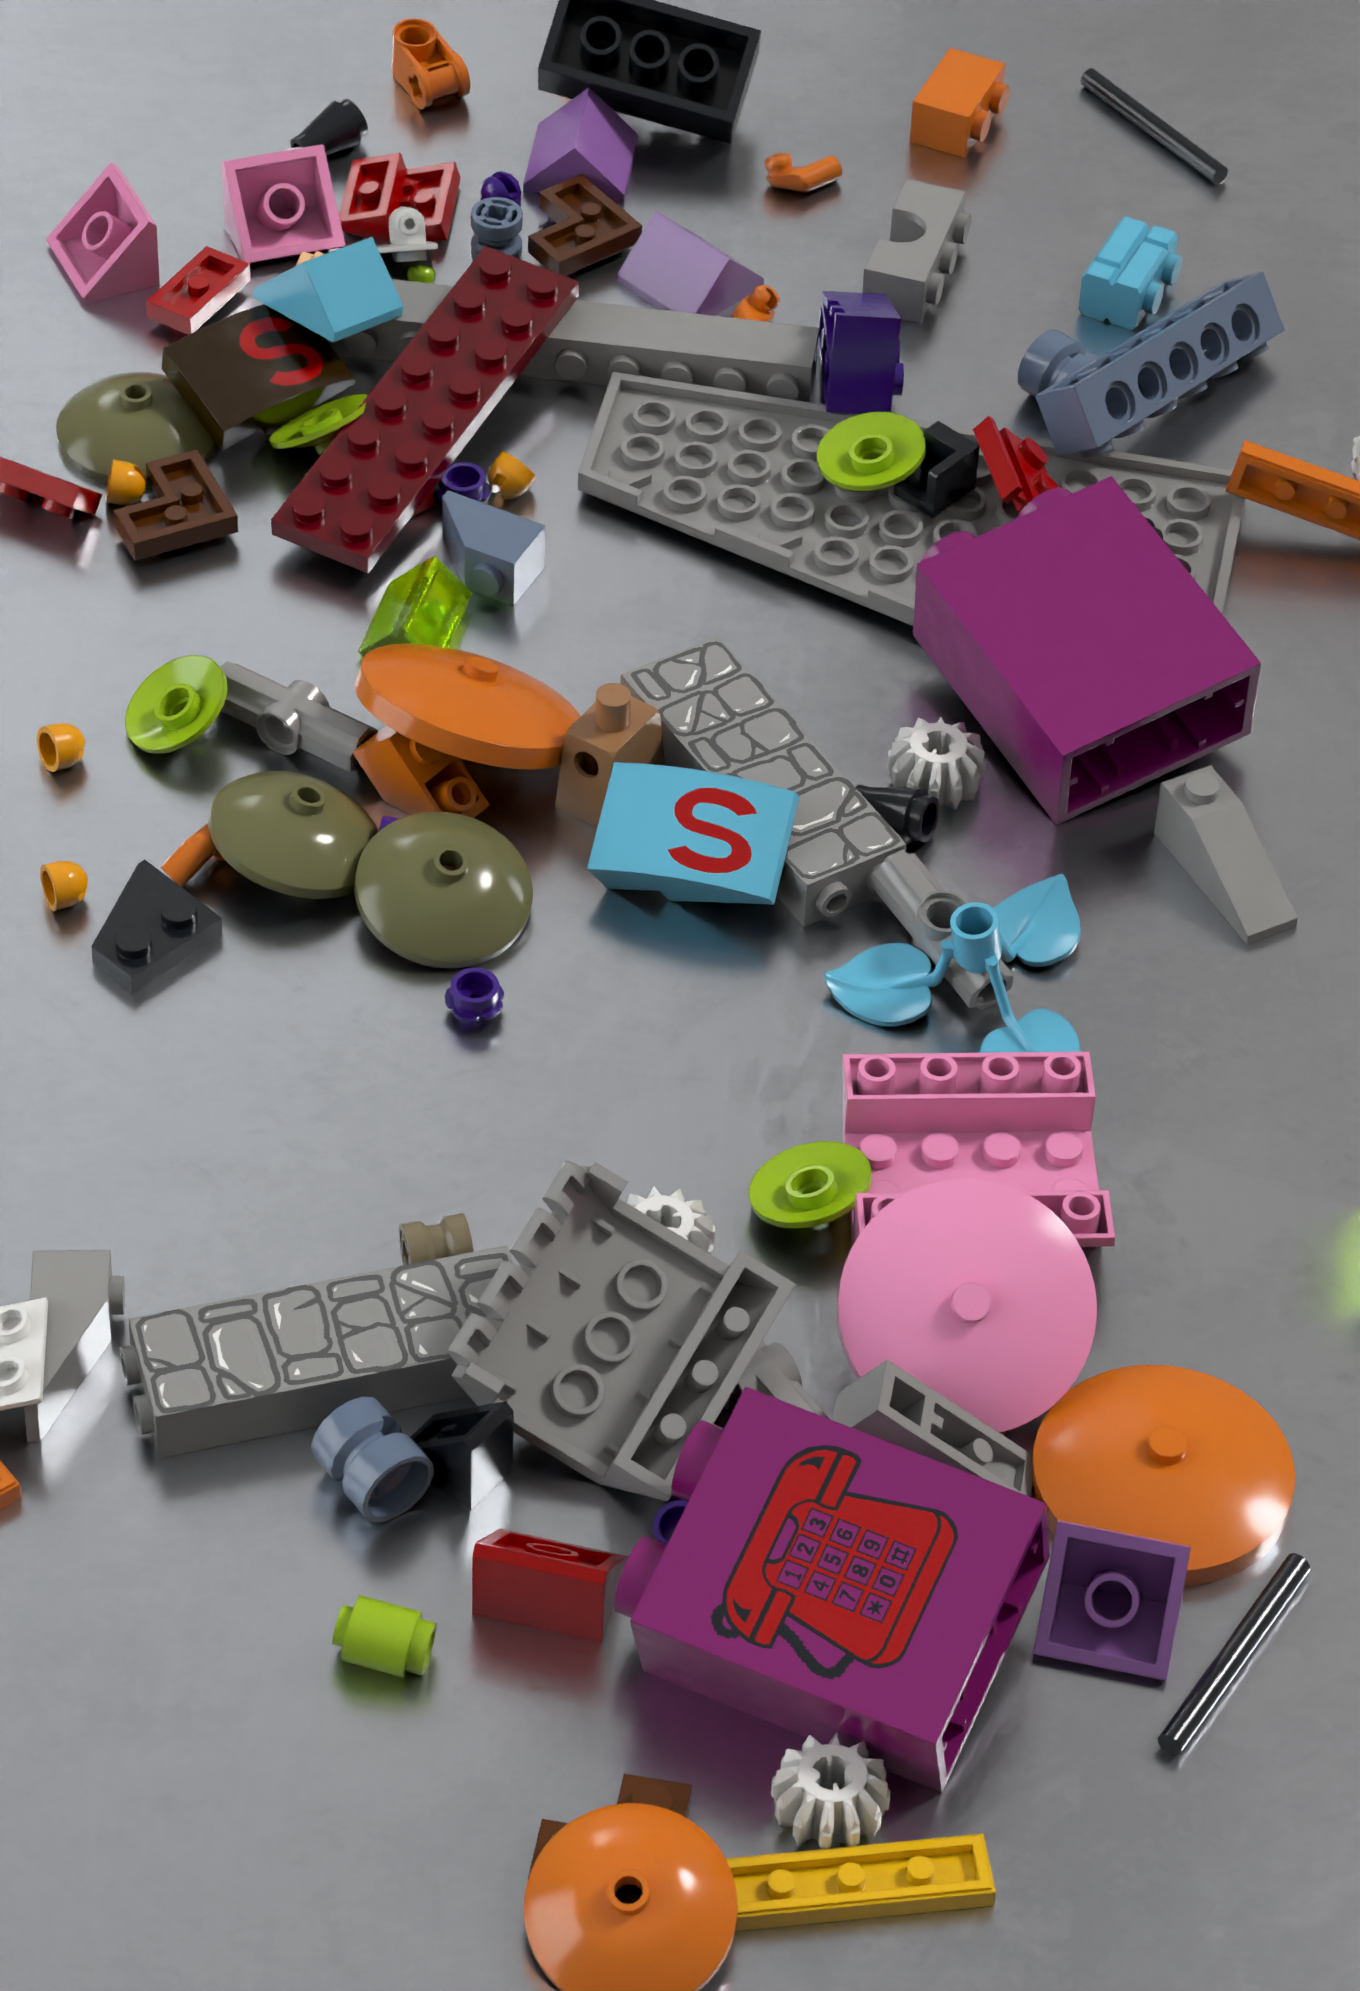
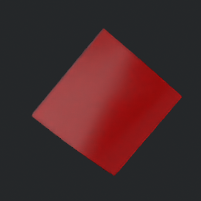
[339,153,461,242]

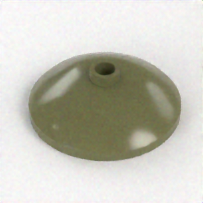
[56,372,217,486]
[208,771,379,899]
[354,811,533,968]

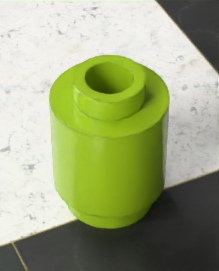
[332,1595,437,1678]

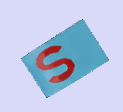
[587,762,800,905]

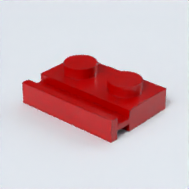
[973,416,1059,513]

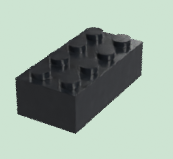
[538,0,761,144]

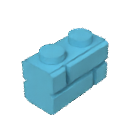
[1078,216,1183,330]

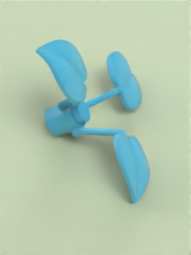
[824,874,1081,1053]

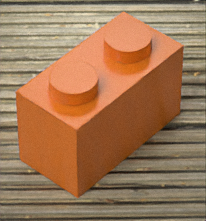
[909,48,1010,158]

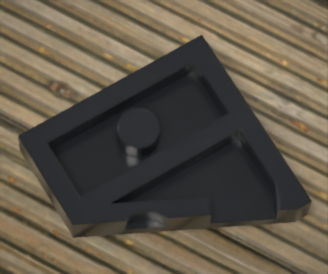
[91,859,222,994]

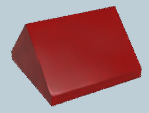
[472,1528,628,1643]

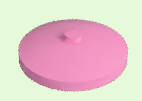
[836,1178,1097,1434]

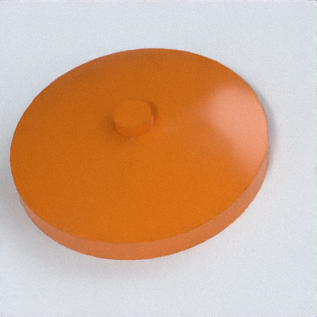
[355,644,581,770]
[1032,1365,1295,1587]

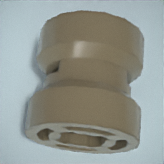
[399,1213,474,1265]

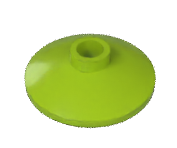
[269,394,368,455]
[817,412,926,491]
[125,655,227,754]
[748,1141,873,1228]

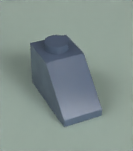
[442,490,546,606]

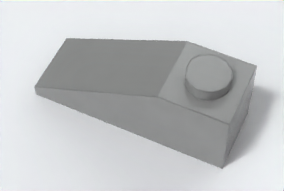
[1154,765,1298,945]
[24,1250,125,1442]
[832,1360,1033,1497]

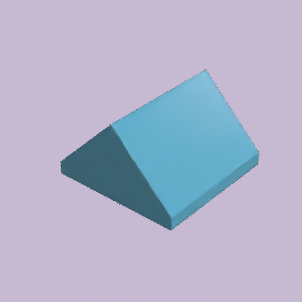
[252,237,404,342]

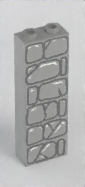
[620,636,906,927]
[120,1245,513,1459]

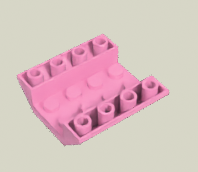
[842,1052,1115,1247]

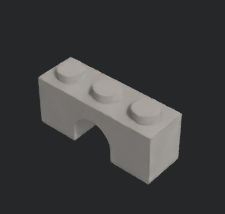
[862,179,971,324]

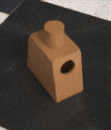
[555,683,665,828]

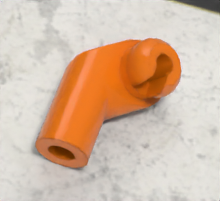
[765,152,842,192]
[732,285,780,322]
[160,823,225,887]

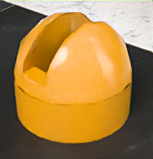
[488,452,536,500]
[105,459,146,506]
[37,723,86,772]
[40,861,88,911]

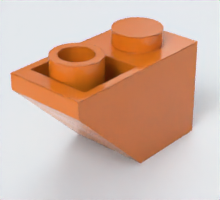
[352,725,490,818]

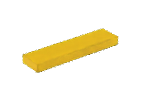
[725,1833,996,1931]

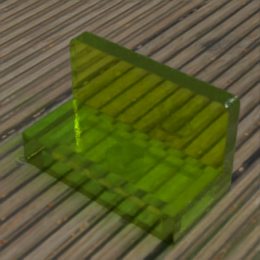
[358,555,472,657]

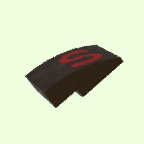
[161,304,355,451]

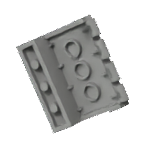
[447,1161,796,1501]

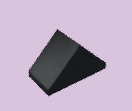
[410,1401,514,1510]

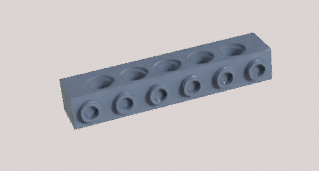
[1035,272,1285,459]

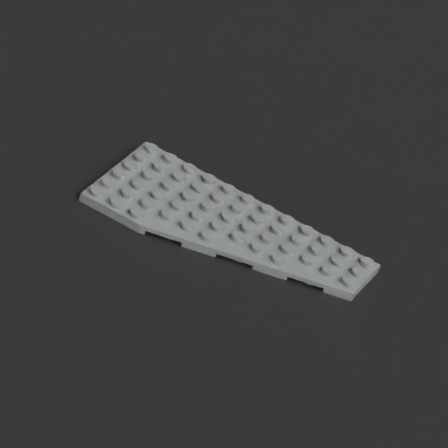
[578,372,1246,626]

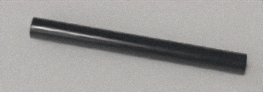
[1080,68,1228,184]
[1157,1553,1310,1755]

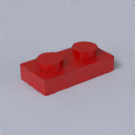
[146,246,251,335]
[0,457,103,519]

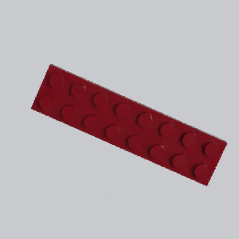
[271,246,579,573]

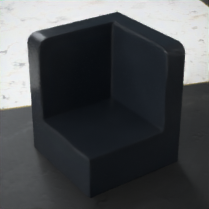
[894,421,980,518]

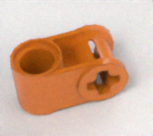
[392,18,471,109]

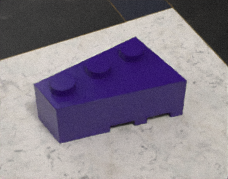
[818,291,904,414]

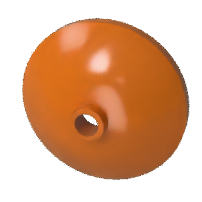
[524,1803,738,1991]

